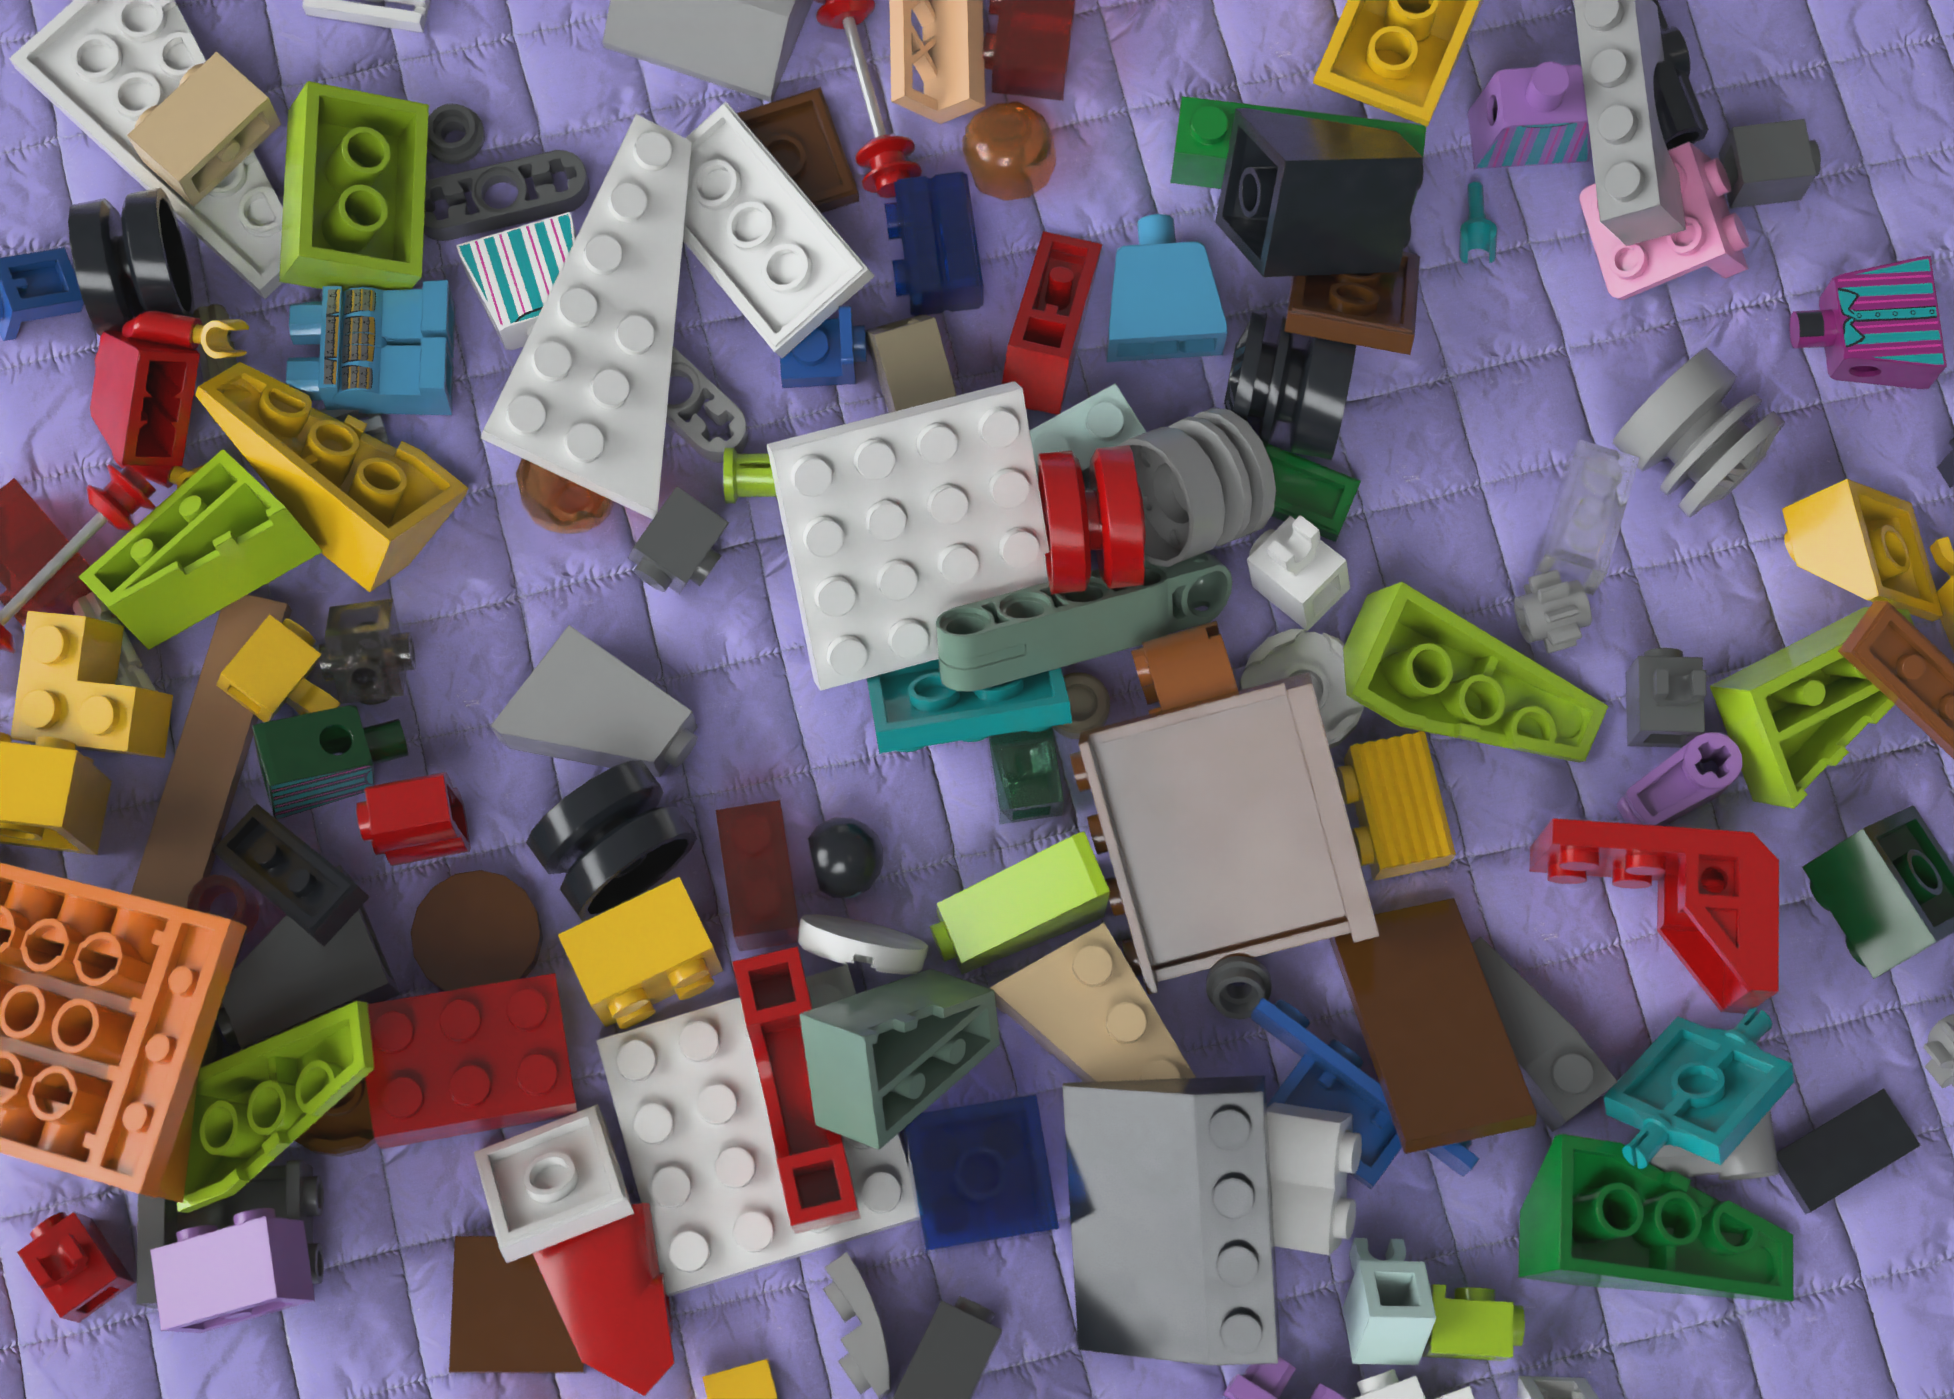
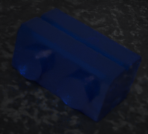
[884,171,984,316]

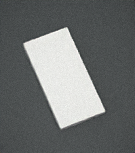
[683,102,875,358]

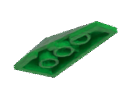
[1518,1134,1794,1302]

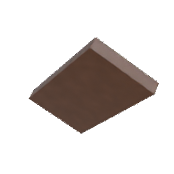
[1329,898,1537,1154]

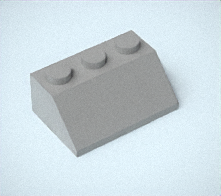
[603,0,813,102]

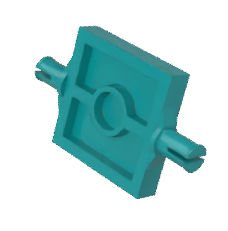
[1604,1007,1794,1169]

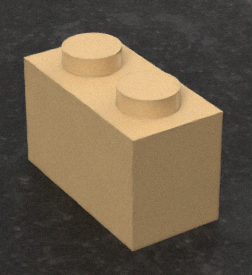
[127,51,281,207]

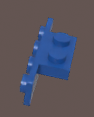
[1250,998,1479,1190]

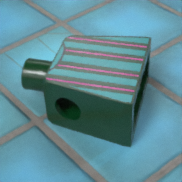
[252,705,408,820]

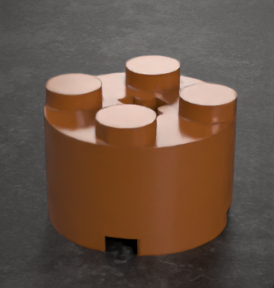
[1131,621,1238,714]

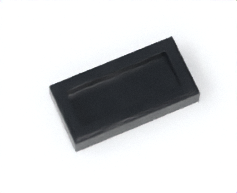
[1776,1089,1921,1214]

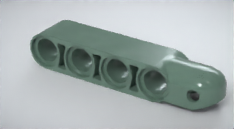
[936,552,1232,692]

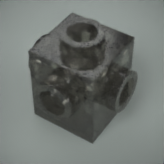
[319,598,416,705]

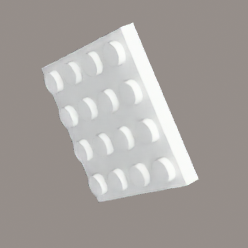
[766,381,1049,691]
[596,964,923,1296]

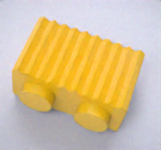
[1337,731,1456,881]

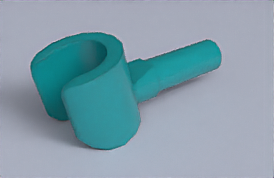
[1459,182,1497,263]

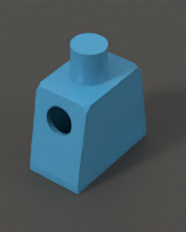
[1106,214,1228,362]

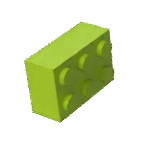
[279,81,429,291]

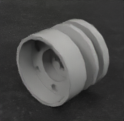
[1613,348,1785,518]
[1117,408,1276,567]

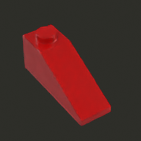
[1002,231,1102,415]

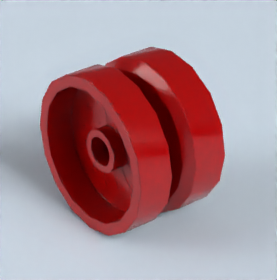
[1037,445,1146,594]

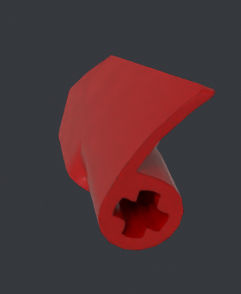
[533,1203,675,1396]

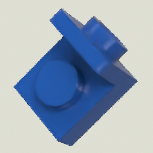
[0,247,84,341]
[780,306,867,388]

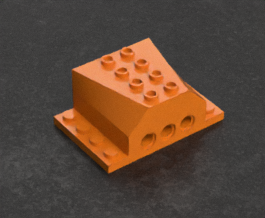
[0,863,247,1204]

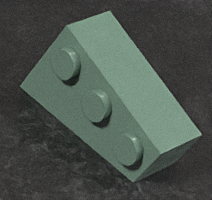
[800,969,1000,1150]

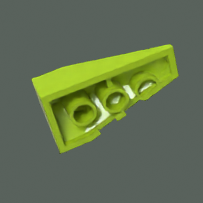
[1343,582,1608,763]
[177,1001,374,1213]

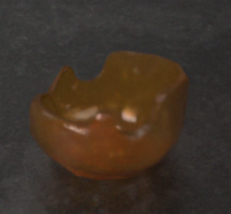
[962,101,1056,201]
[516,458,614,534]

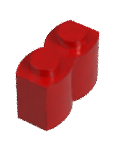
[356,772,471,866]

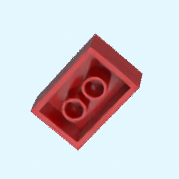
[365,973,577,1149]

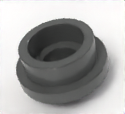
[427,104,485,164]
[1206,956,1272,1019]

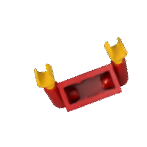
[90,310,249,489]

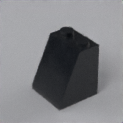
[1215,108,1424,277]

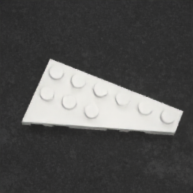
[9,0,283,299]
[481,114,692,519]

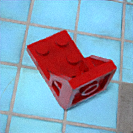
[1530,818,1779,1014]

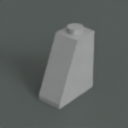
[491,625,698,777]

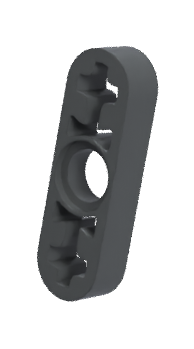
[424,150,589,241]

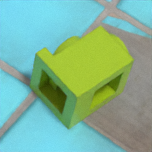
[1422,1284,1525,1361]

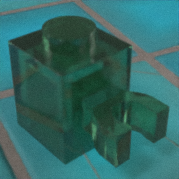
[988,727,1064,825]

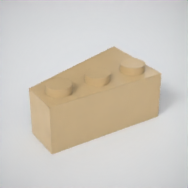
[990,923,1196,1082]

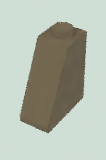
[865,314,957,413]

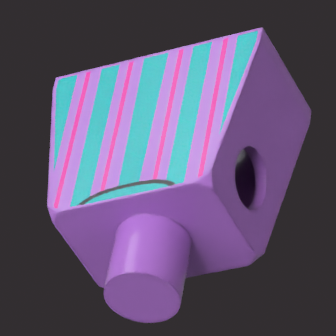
[1468,61,1590,169]

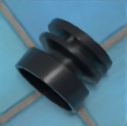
[1224,310,1356,460]

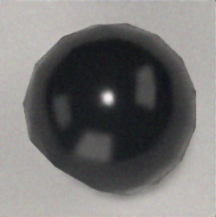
[808,817,883,898]

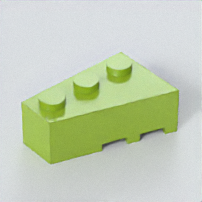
[1710,607,1914,809]

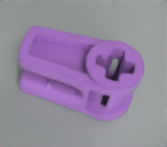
[1617,732,1742,826]

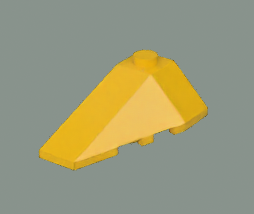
[195,362,469,592]

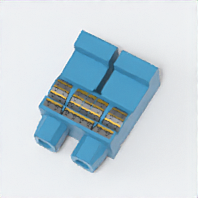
[286,280,455,415]

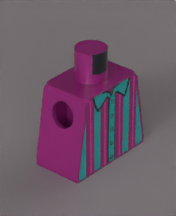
[1789,256,1947,389]

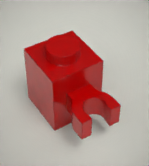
[17,1212,135,1323]

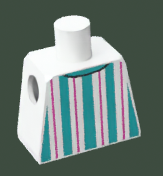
[456,212,577,350]

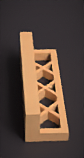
[890,0,986,124]

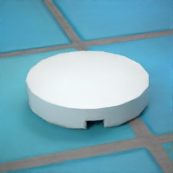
[1240,629,1364,749]
[797,914,929,975]

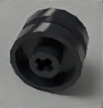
[68,188,194,336]
[526,761,697,921]

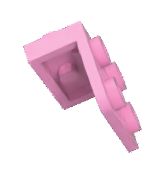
[1579,142,1749,300]

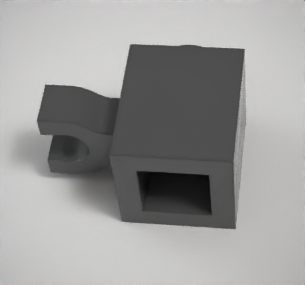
[1625,648,1707,748]

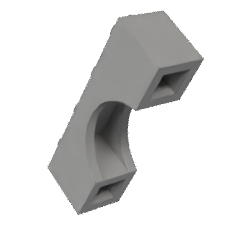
[1574,0,1686,246]

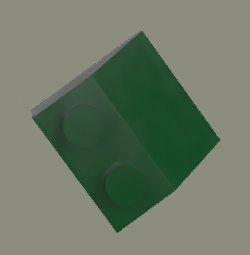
[1802,805,1954,979]

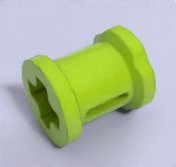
[723,447,778,504]

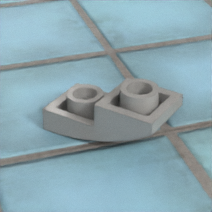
[823,1252,891,1399]

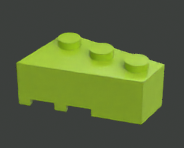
[79,449,323,650]

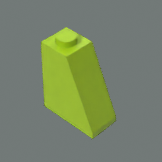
[930,831,1110,975]

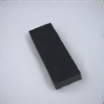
[212,804,370,947]

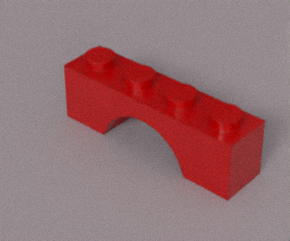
[732,946,861,1234]

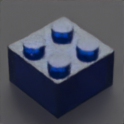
[902,1094,1059,1255]

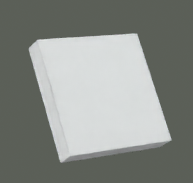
[474,1104,634,1263]

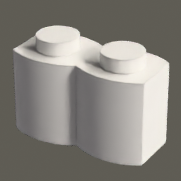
[1267,1102,1362,1255]

